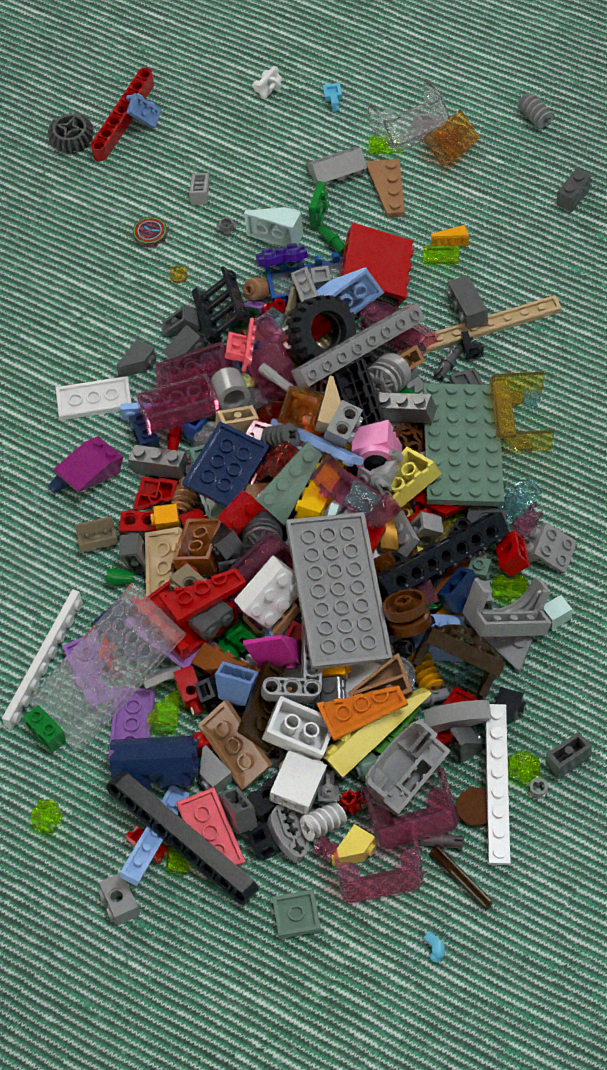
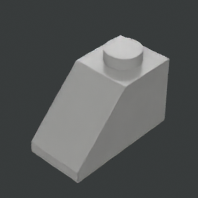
[200,745,233,794]

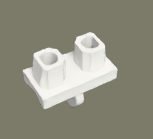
[252,66,283,99]

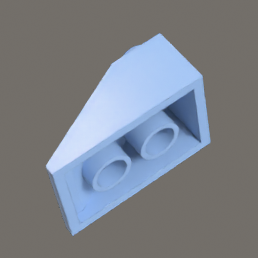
[317,267,384,314]

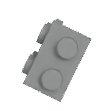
[526,522,576,573]

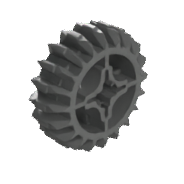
[48,112,94,153]

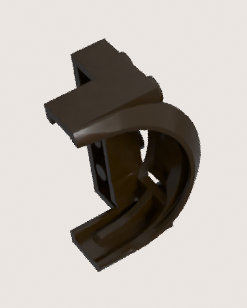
[411,624,506,698]

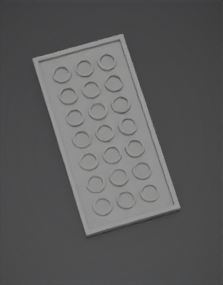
[285,512,393,669]

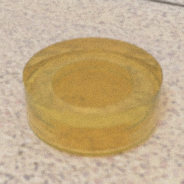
[170,266,188,283]

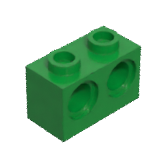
[23,705,67,753]

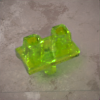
[492,575,528,602]

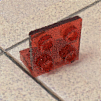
[255,440,299,482]

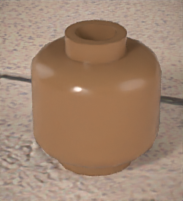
[243,277,269,301]

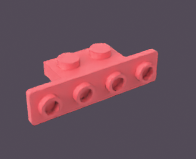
[225,318,256,372]

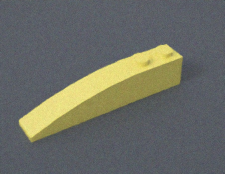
[323,687,432,777]

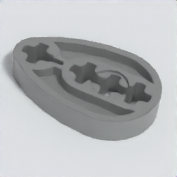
[268,805,310,862]

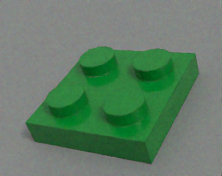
[308,181,329,231]

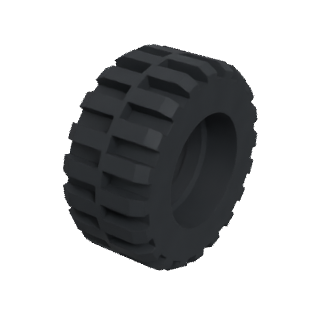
[285,295,359,363]

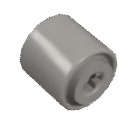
[210,367,251,410]

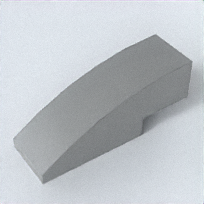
[424,700,491,733]

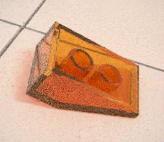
[423,109,480,166]

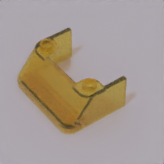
[489,371,554,451]

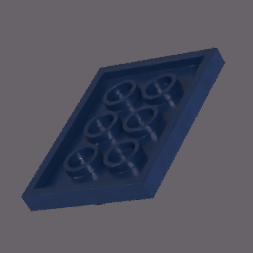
[182,421,270,507]

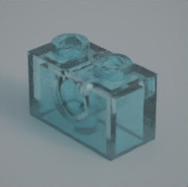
[497,478,543,520]

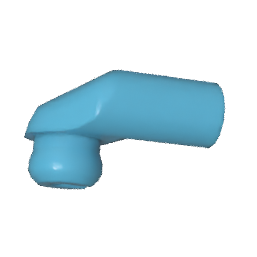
[423,931,445,963]

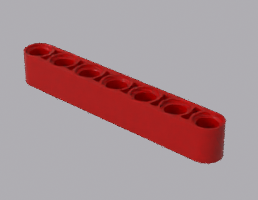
[91,68,154,161]

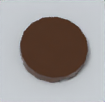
[456,787,487,828]

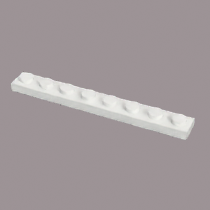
[2,589,83,730]
[485,704,510,865]

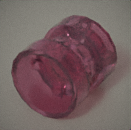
[313,835,340,863]

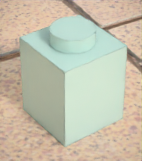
[543,595,572,630]

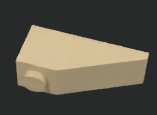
[314,376,341,434]

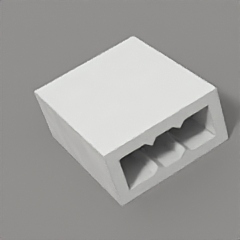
[269,751,327,814]

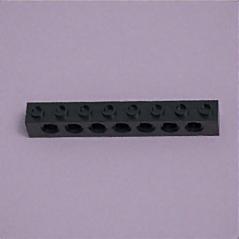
[376,512,510,599]

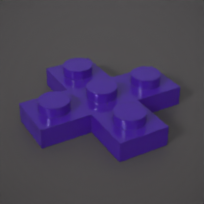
[256,243,308,266]

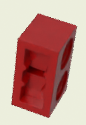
[119,510,157,536]

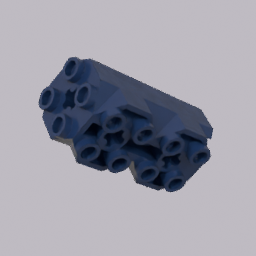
[110,735,200,788]

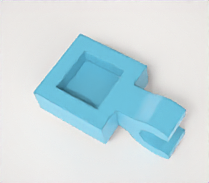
[323,83,342,112]

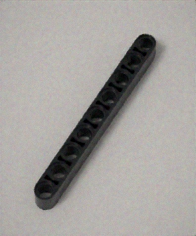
[106,771,259,905]

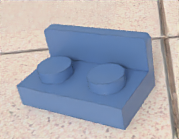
[126,93,161,128]

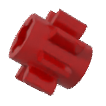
[338,789,365,816]

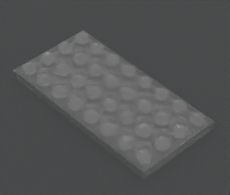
[28,583,186,754]

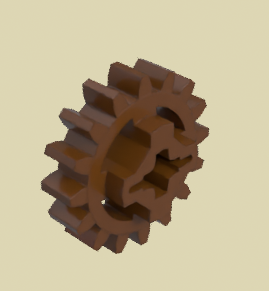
[393,422,425,453]

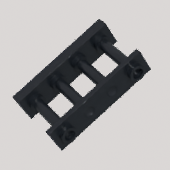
[191,266,250,348]

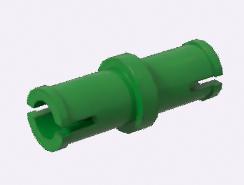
[318,224,345,256]

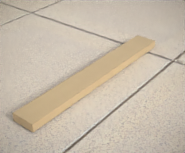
[419,295,562,354]

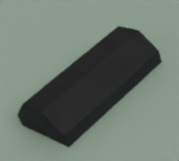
[330,357,385,428]

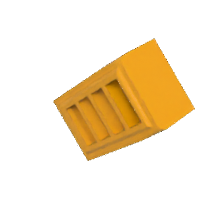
[431,225,469,248]

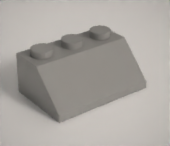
[305,147,367,185]

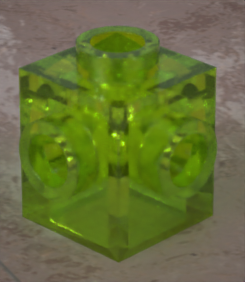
[507,750,540,783]
[31,799,63,834]

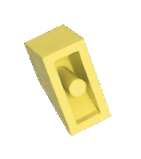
[331,824,377,867]

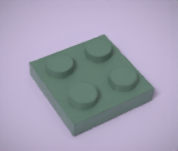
[272,889,321,939]

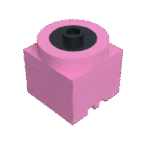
[352,420,402,471]

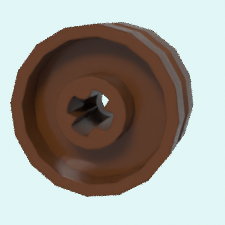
[382,589,432,638]

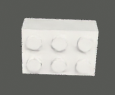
[234,556,298,630]
[262,696,331,760]

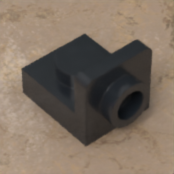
[461,331,484,360]

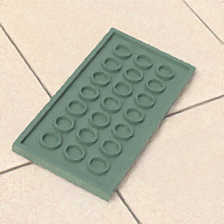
[423,383,505,507]

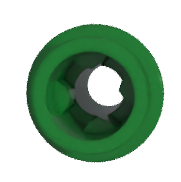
[106,567,134,586]

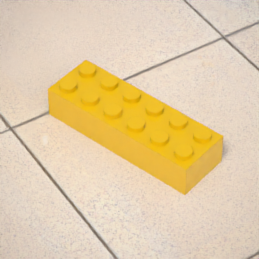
[294,433,353,519]

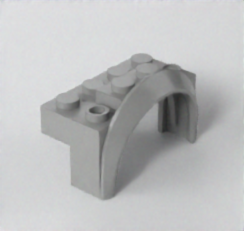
[462,577,552,637]

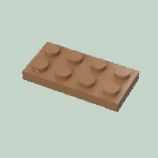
[198,700,273,790]

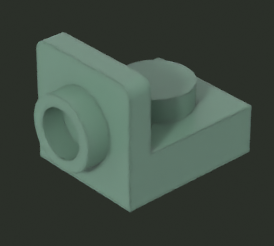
[468,556,491,581]

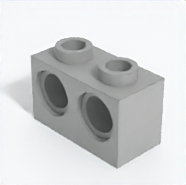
[324,400,363,448]

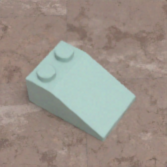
[244,207,303,248]

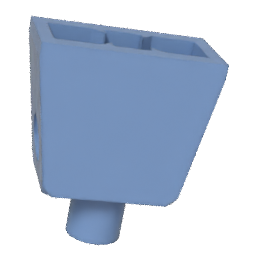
[215,661,259,709]

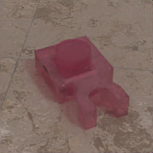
[511,503,543,538]

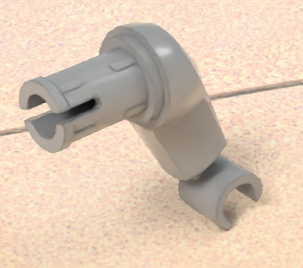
[370,449,404,496]

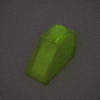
[147,690,179,735]

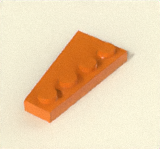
[317,685,408,741]

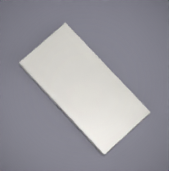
[56,376,132,420]

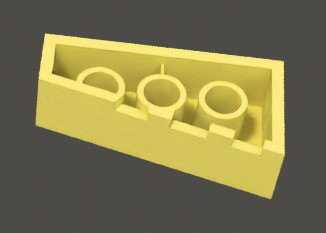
[359,447,442,520]

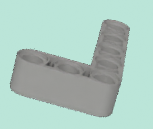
[261,619,322,703]

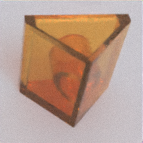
[277,386,324,431]

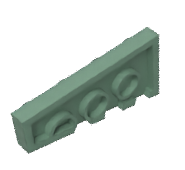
[255,441,322,525]

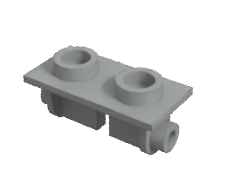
[318,770,339,803]

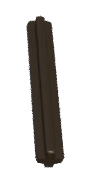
[430,845,493,910]

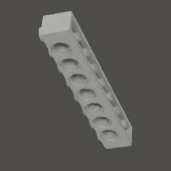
[291,303,425,388]

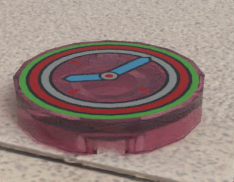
[132,217,167,248]

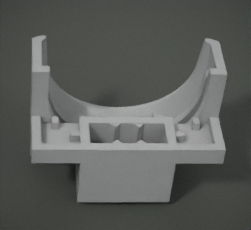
[365,720,451,815]

